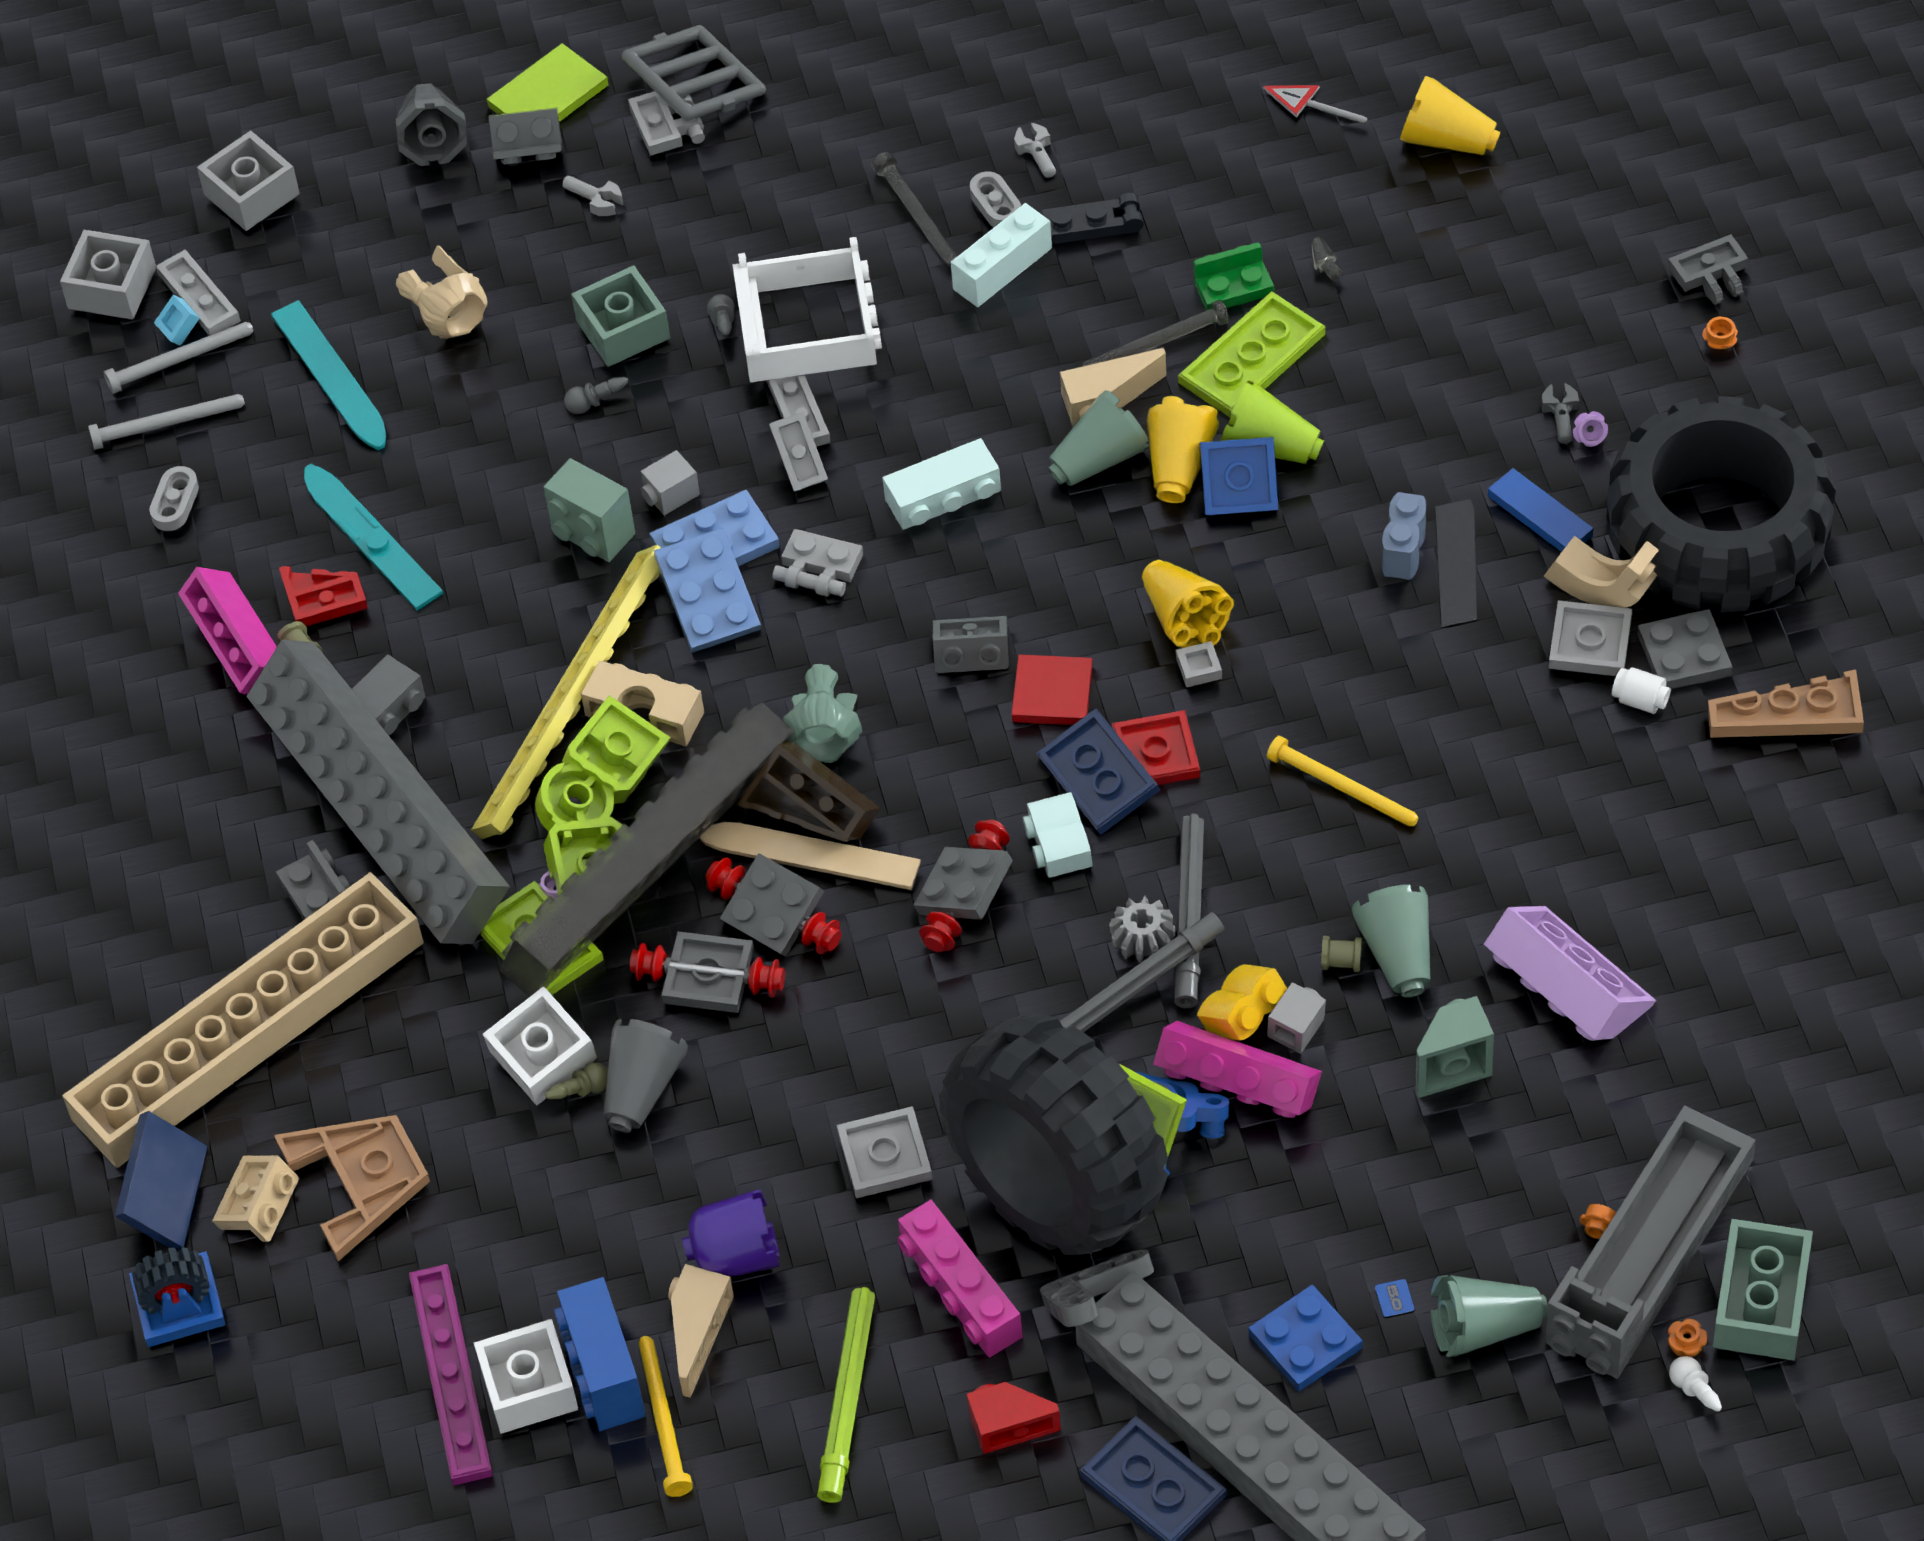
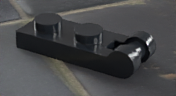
[1042,193,1144,244]

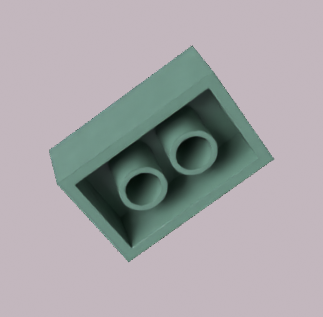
[1713,1219,1813,1361]

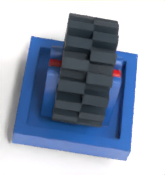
[129,1248,226,1347]

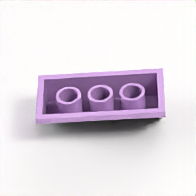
[1484,906,1656,1041]

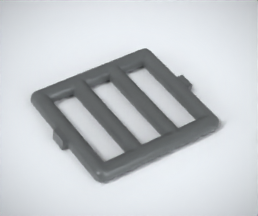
[622,25,766,121]

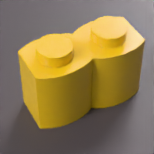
[1197,964,1287,1040]

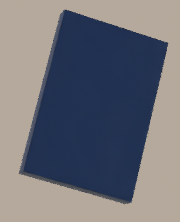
[1036,708,1161,835]
[115,1111,208,1250]
[1080,1416,1227,1541]

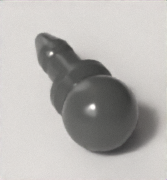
[707,294,735,336]
[564,377,628,414]

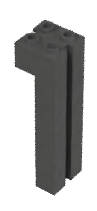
[1545,1105,1756,1379]

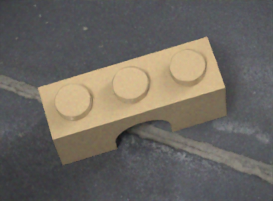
[581,660,704,746]

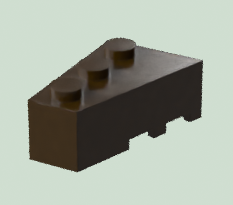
[737,741,881,842]

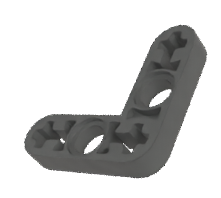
[1040,1250,1154,1327]

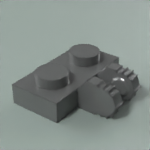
[1668,234,1748,305]

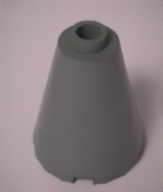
[603,1019,688,1133]

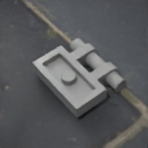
[628,91,705,156]
[773,529,863,597]

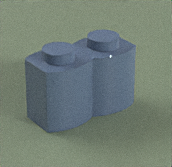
[1382,492,1426,580]

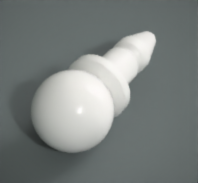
[1669,1356,1722,1411]

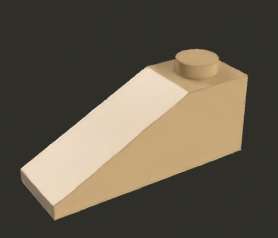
[1060,348,1167,426]
[668,1264,734,1398]

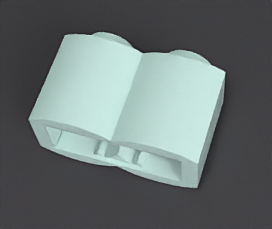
[1023,792,1093,878]

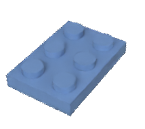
[649,490,780,566]
[654,528,761,653]

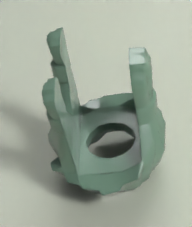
[779,664,862,763]

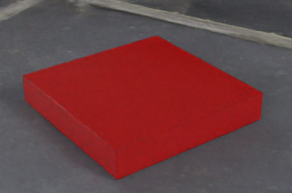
[1012,655,1093,725]
[1112,710,1200,785]

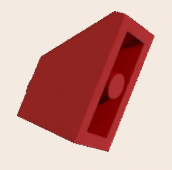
[966,1382,1061,1454]

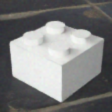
[483,986,598,1105]
[474,1319,579,1434]

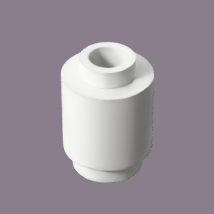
[1612,667,1671,714]

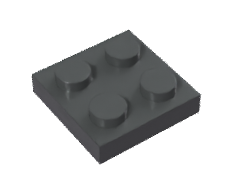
[1637,609,1733,689]

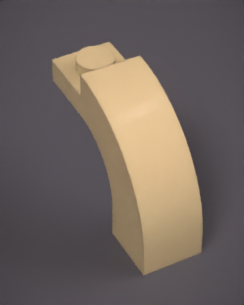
[1544,536,1658,608]

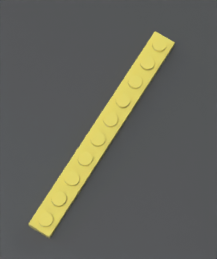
[471,545,660,840]

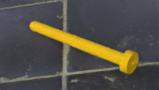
[1267,736,1419,826]
[638,1336,693,1497]

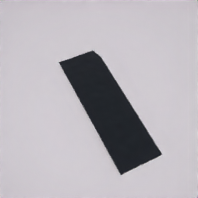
[1435,499,1477,627]

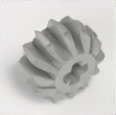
[1109,896,1175,963]

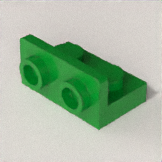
[1193,242,1274,314]

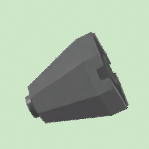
[396,83,467,166]

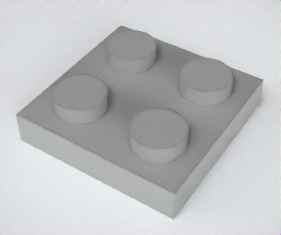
[1549,600,1632,676]
[837,1106,933,1198]

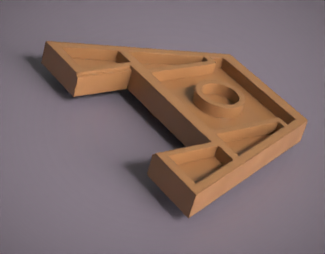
[274,1115,430,1261]

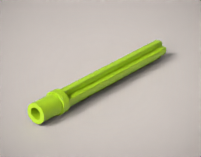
[817,1287,875,1503]

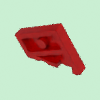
[279,566,368,626]

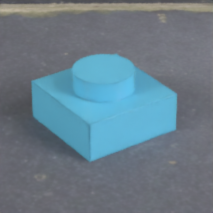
[154,295,200,346]

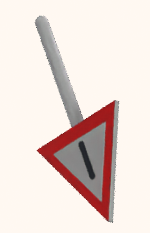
[1262,85,1367,123]

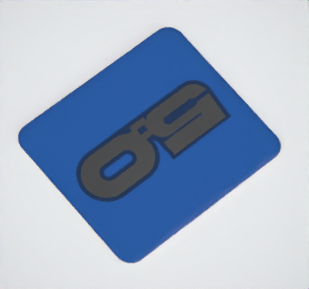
[1375,1279,1415,1317]

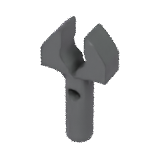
[1541,383,1579,444]

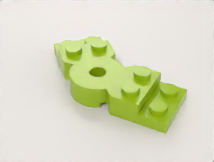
[535,695,670,907]

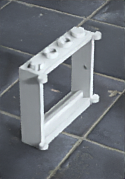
[732,237,882,382]

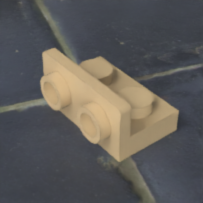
[212,1155,299,1242]

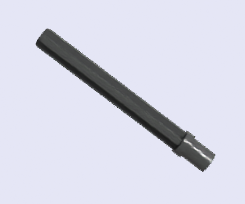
[1173,813,1204,1008]
[1060,912,1225,1032]

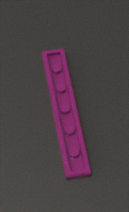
[409,1264,493,1486]

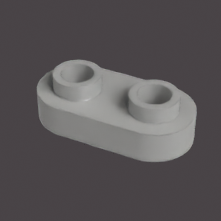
[970,172,1021,227]
[149,466,199,531]

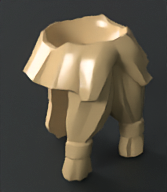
[395,245,488,339]

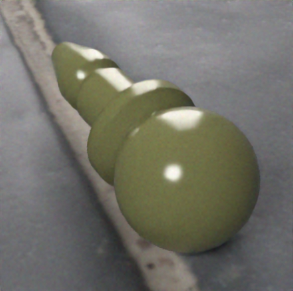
[545,1062,608,1099]

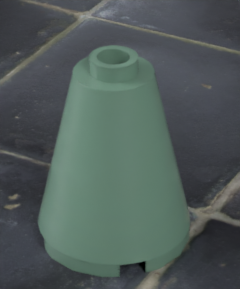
[1048,390,1149,486]
[1351,885,1430,997]
[1431,1275,1548,1357]

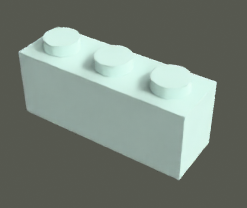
[951,203,1052,307]
[882,438,1001,530]

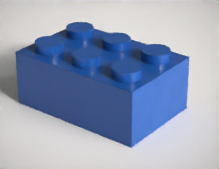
[554,1277,646,1431]

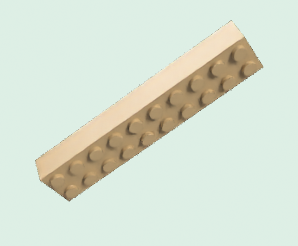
[62,872,424,1168]

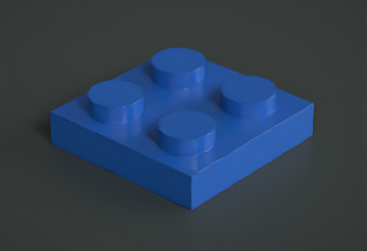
[1200,437,1278,515]
[1248,1284,1363,1392]

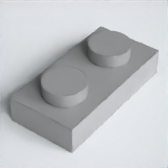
[769,412,828,492]

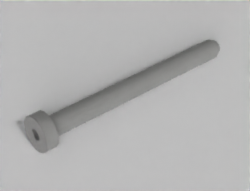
[104,322,253,394]
[88,394,245,450]

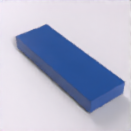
[1488,468,1594,552]

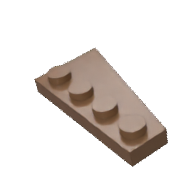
[1707,669,1864,738]

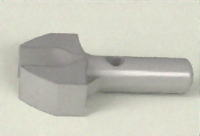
[1014,123,1056,178]
[562,176,623,216]

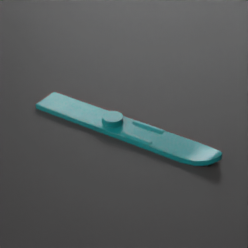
[271,300,386,450]
[304,464,443,611]

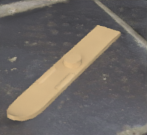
[700,822,921,890]

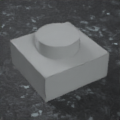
[1176,641,1222,687]

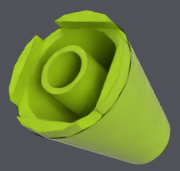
[1220,380,1324,464]

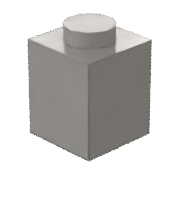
[640,450,700,515]
[1267,982,1326,1054]

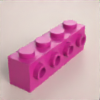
[178,567,277,694]
[1153,1021,1322,1118]
[897,1199,1023,1358]

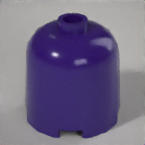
[682,1189,781,1278]

